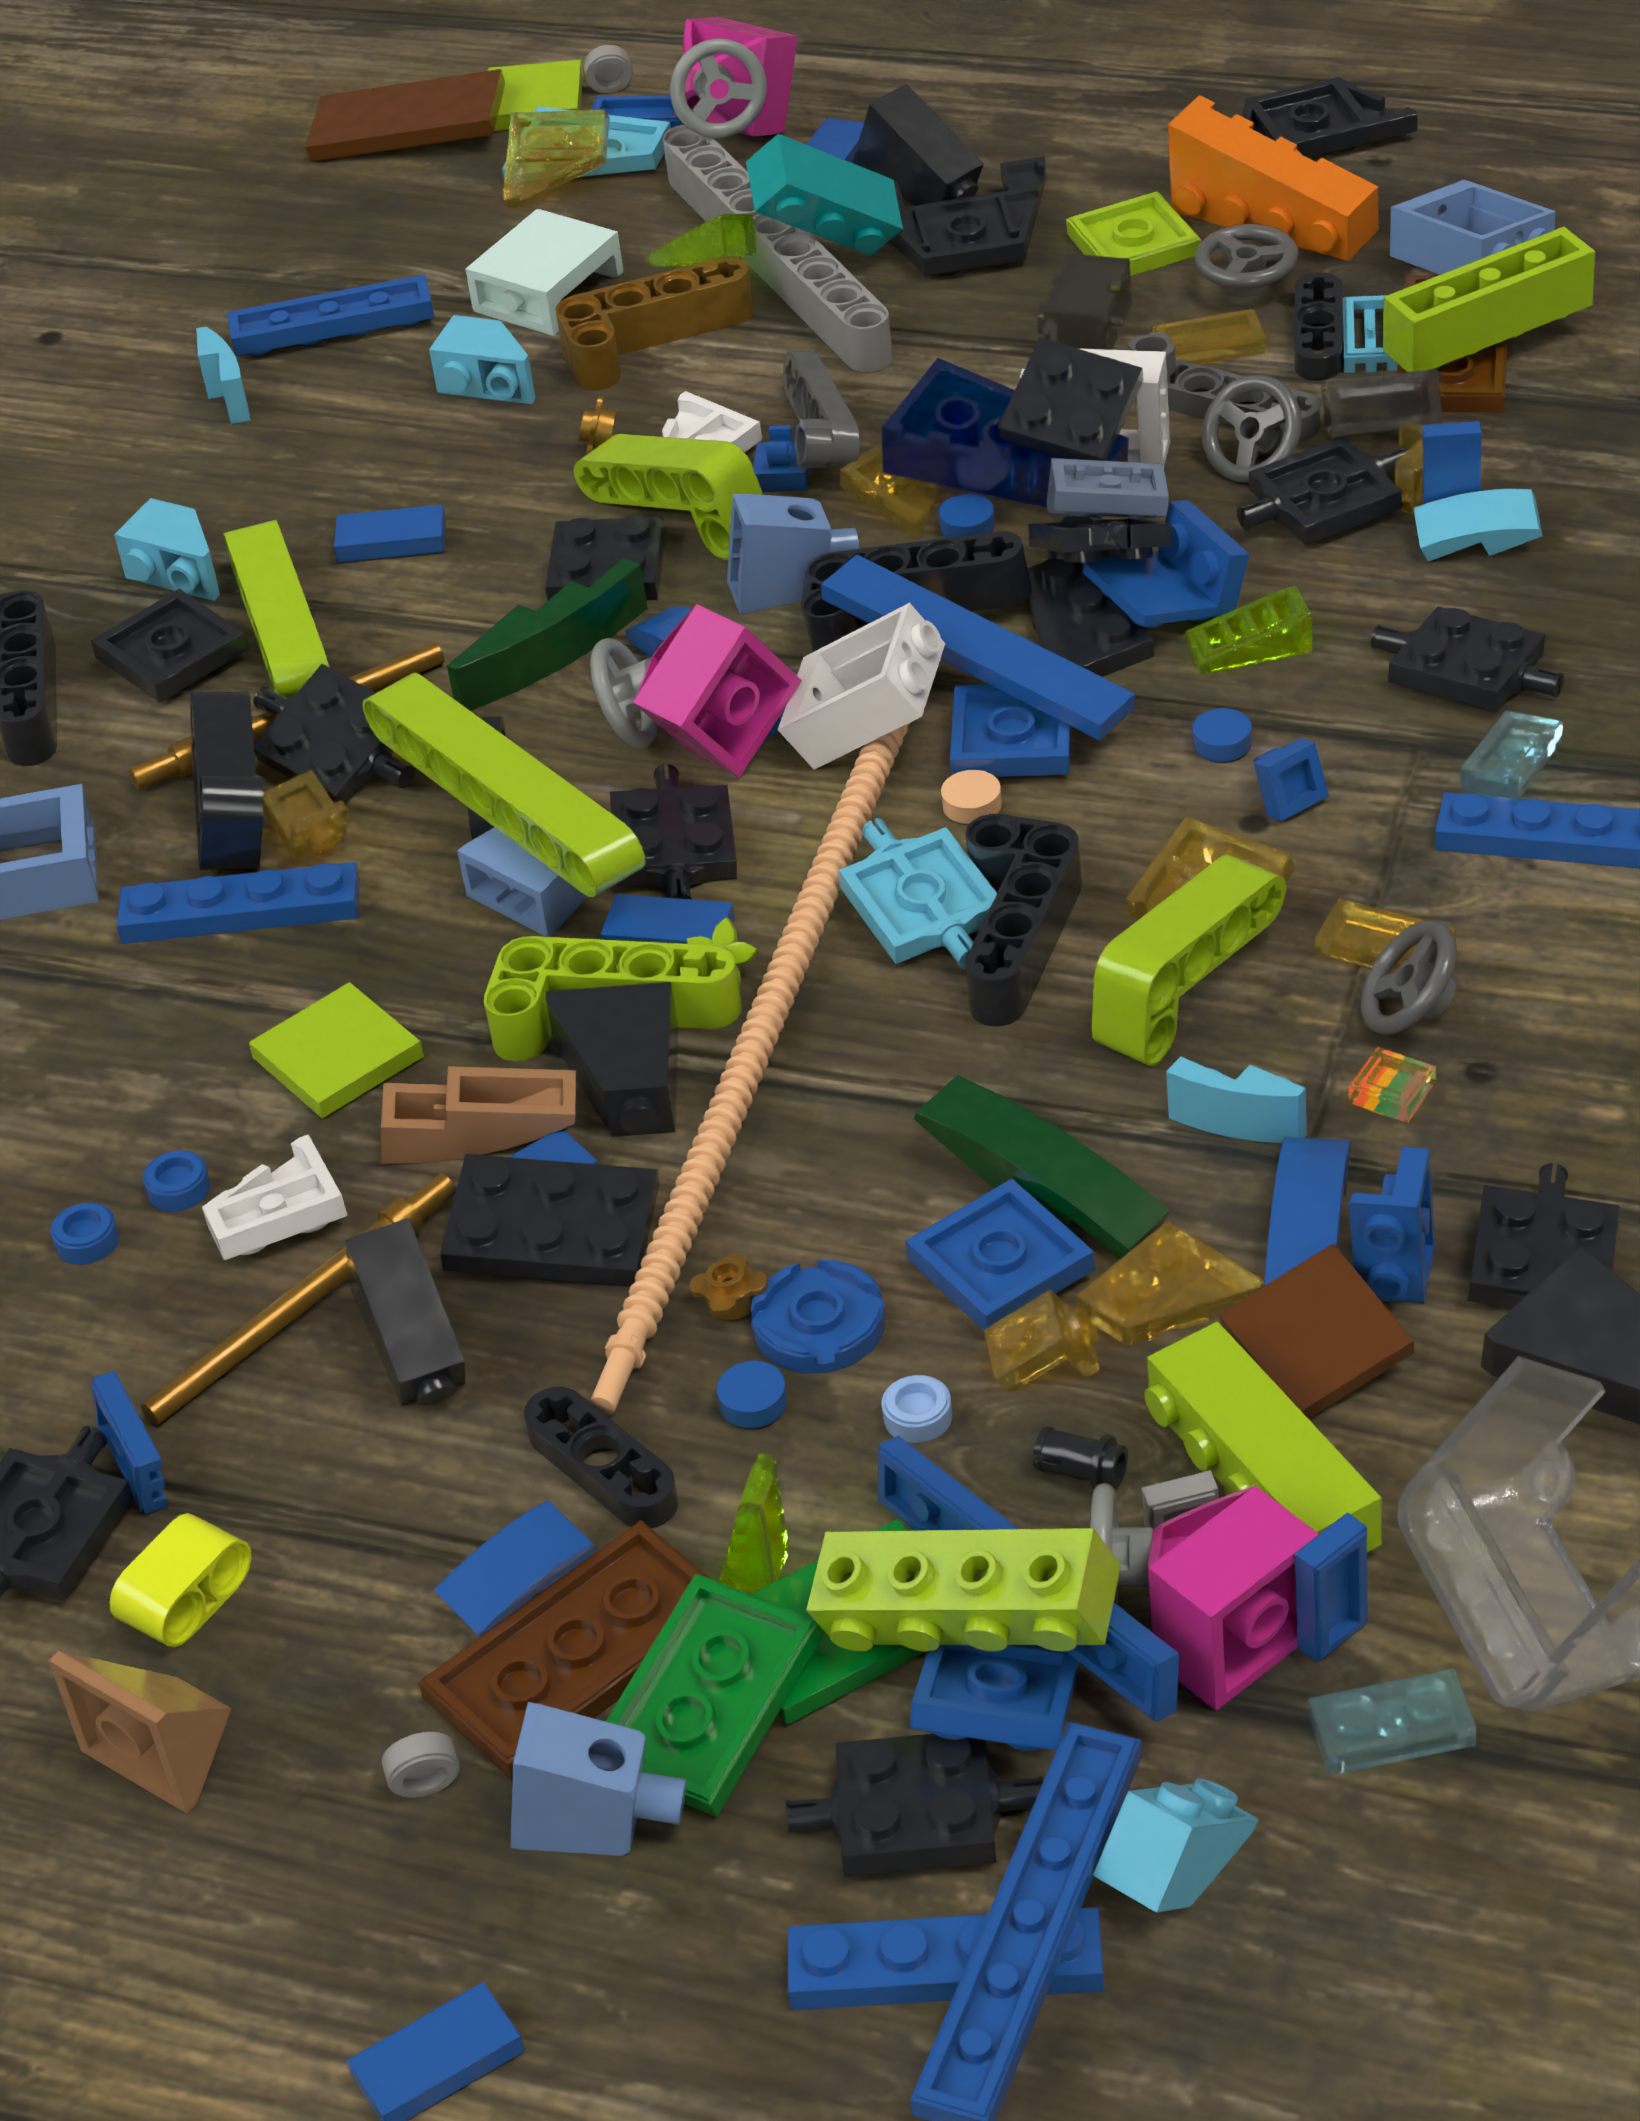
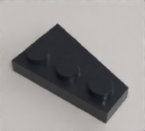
[1025,559,1154,677]

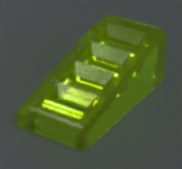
[646,214,757,267]
[1185,586,1312,674]
[719,1453,790,1594]

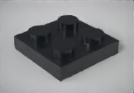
[998,337,1144,461]
[545,515,666,600]
[90,589,249,703]

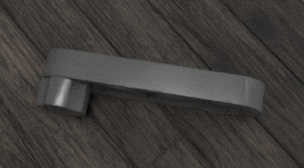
[1127,332,1321,441]
[783,351,860,468]

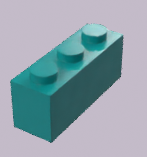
[746,134,903,256]

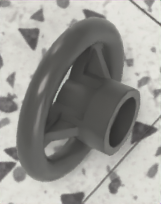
[1195,224,1299,296]
[1202,375,1302,483]
[1360,921,1457,1035]

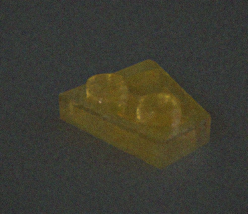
[503,110,610,208]
[840,419,955,537]
[1126,817,1295,918]
[1076,1221,1265,1346]

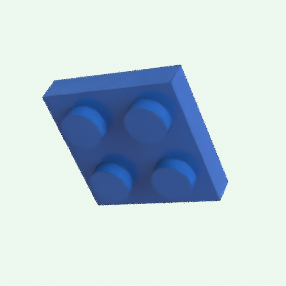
[950,685,1071,777]
[905,1179,1095,1334]
[910,1645,1080,1751]

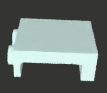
[465,209,624,336]

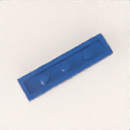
[227,274,435,356]
[1435,792,1640,869]
[117,862,360,944]
[788,1907,1104,2010]

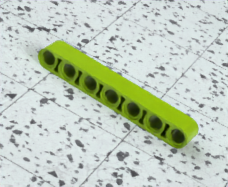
[363,672,645,897]

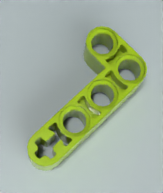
[574,434,763,560]
[1092,854,1286,1066]
[484,936,742,1062]

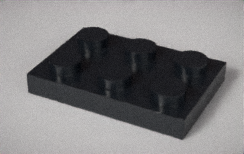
[440,1154,659,1287]

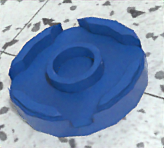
[751,1260,886,1373]

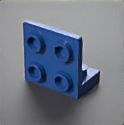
[1083,500,1250,628]

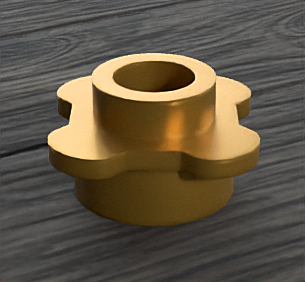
[578,396,617,455]
[689,1254,769,1320]

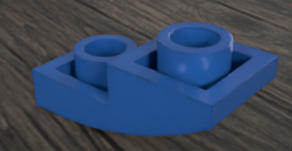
[434,1500,597,1637]

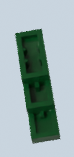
[447,558,648,711]
[913,1075,1170,1263]

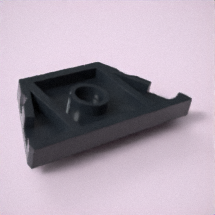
[1243,77,1418,158]

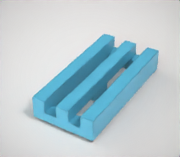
[1343,295,1398,373]

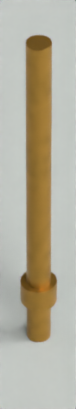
[128,642,445,790]
[140,1173,456,1426]

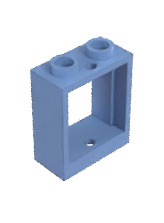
[1390,180,1556,275]
[0,784,99,920]

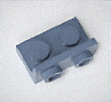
[1046,458,1169,520]

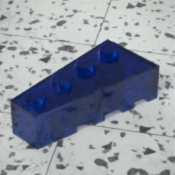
[881,358,1129,519]

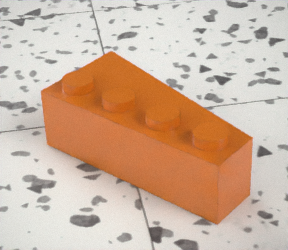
[1168,95,1379,261]

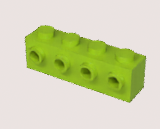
[1383,226,1595,377]
[1144,1321,1382,1553]
[806,1528,1121,1651]

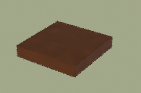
[1219,1243,1415,1419]

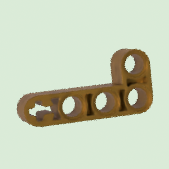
[555,257,754,390]

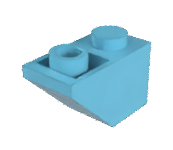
[429,315,536,405]
[114,498,220,601]
[1093,1778,1258,1913]

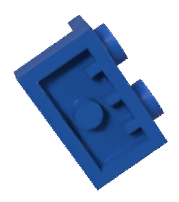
[1349,1147,1436,1303]

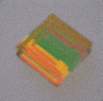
[1348,1047,1436,1123]

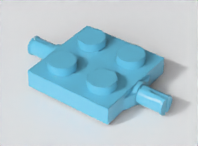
[838,818,997,969]

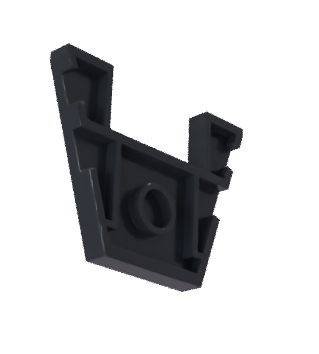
[889,156,1047,276]

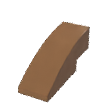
[381,1066,576,1164]

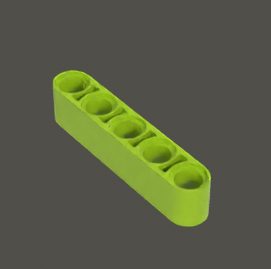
[223,520,329,699]

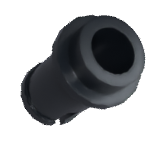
[1033,1426,1128,1489]

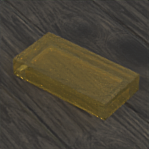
[1151,309,1267,364]
[1315,898,1456,973]

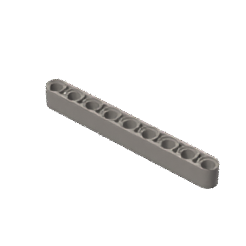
[662,125,893,372]

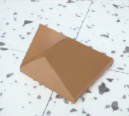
[48,1650,231,1814]

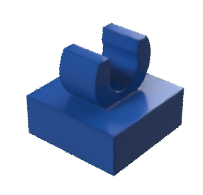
[753,425,811,492]
[1253,738,1329,821]

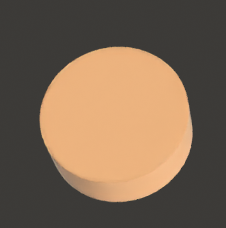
[941,770,1002,824]

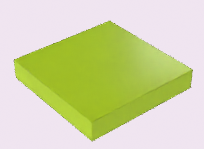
[488,59,583,131]
[1066,191,1201,283]
[249,982,424,1119]

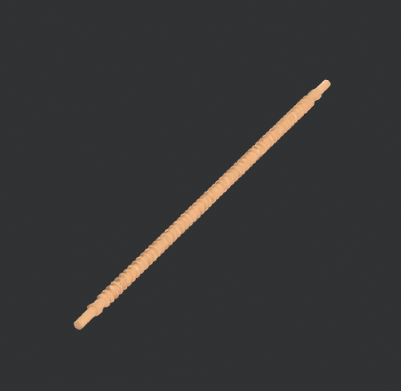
[590,722,911,1416]

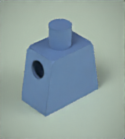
[727,493,859,614]
[457,827,588,937]
[510,1702,687,1856]

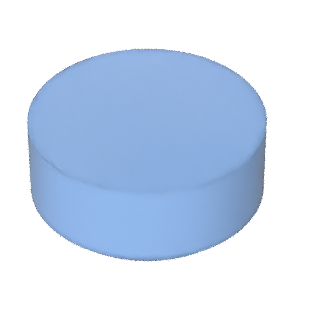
[882,1375,952,1443]

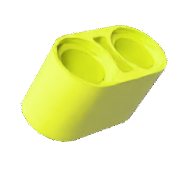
[109,1513,252,1648]

